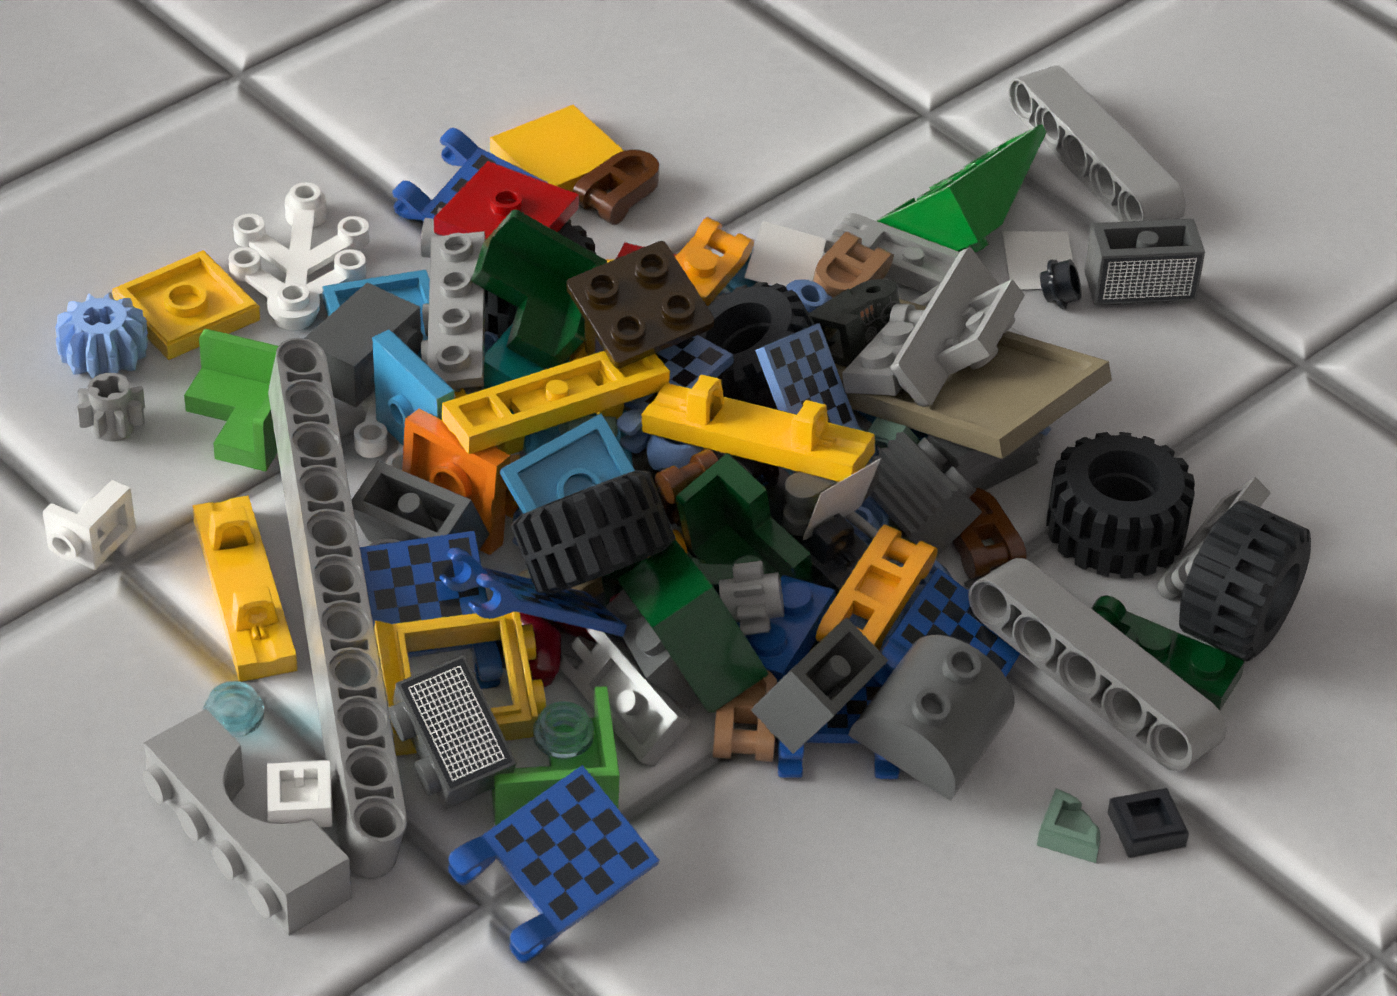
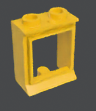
[374,612,546,756]

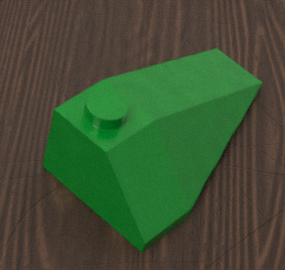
[876,124,1047,253]

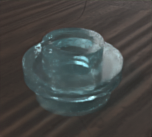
[203,681,264,738]
[533,701,594,759]

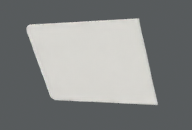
[744,221,826,286]
[1002,231,1073,289]
[803,458,881,540]

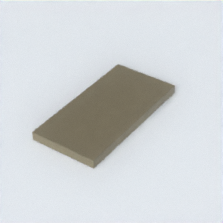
[825,299,1112,459]

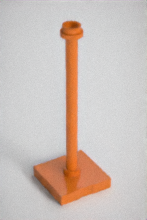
[402,408,511,555]

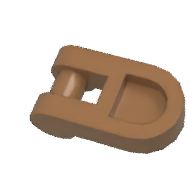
[813,231,894,298]
[713,670,777,762]

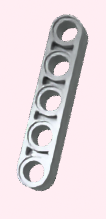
[1008,66,1186,222]
[968,558,1227,771]

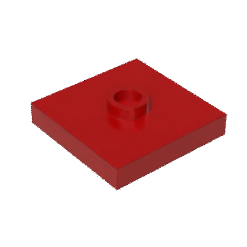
[433,161,579,239]

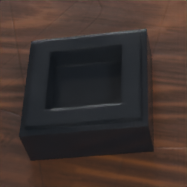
[1107,788,1189,858]

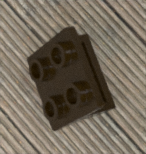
[567,241,714,368]

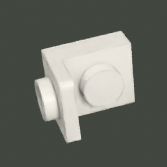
[43,480,136,570]
[267,760,333,828]

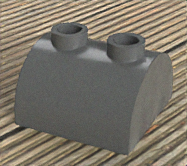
[848,635,1015,801]

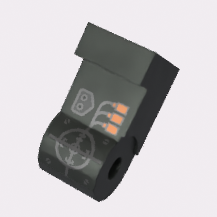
[809,279,900,367]

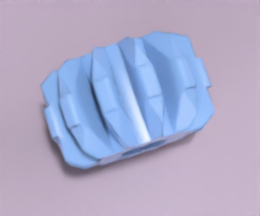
[56,292,148,379]

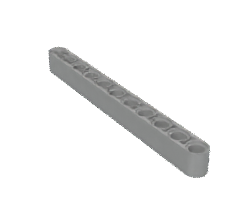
[268,338,407,878]

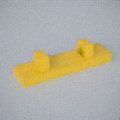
[442,351,670,455]
[641,374,875,482]
[192,495,298,682]

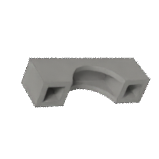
[142,709,352,935]

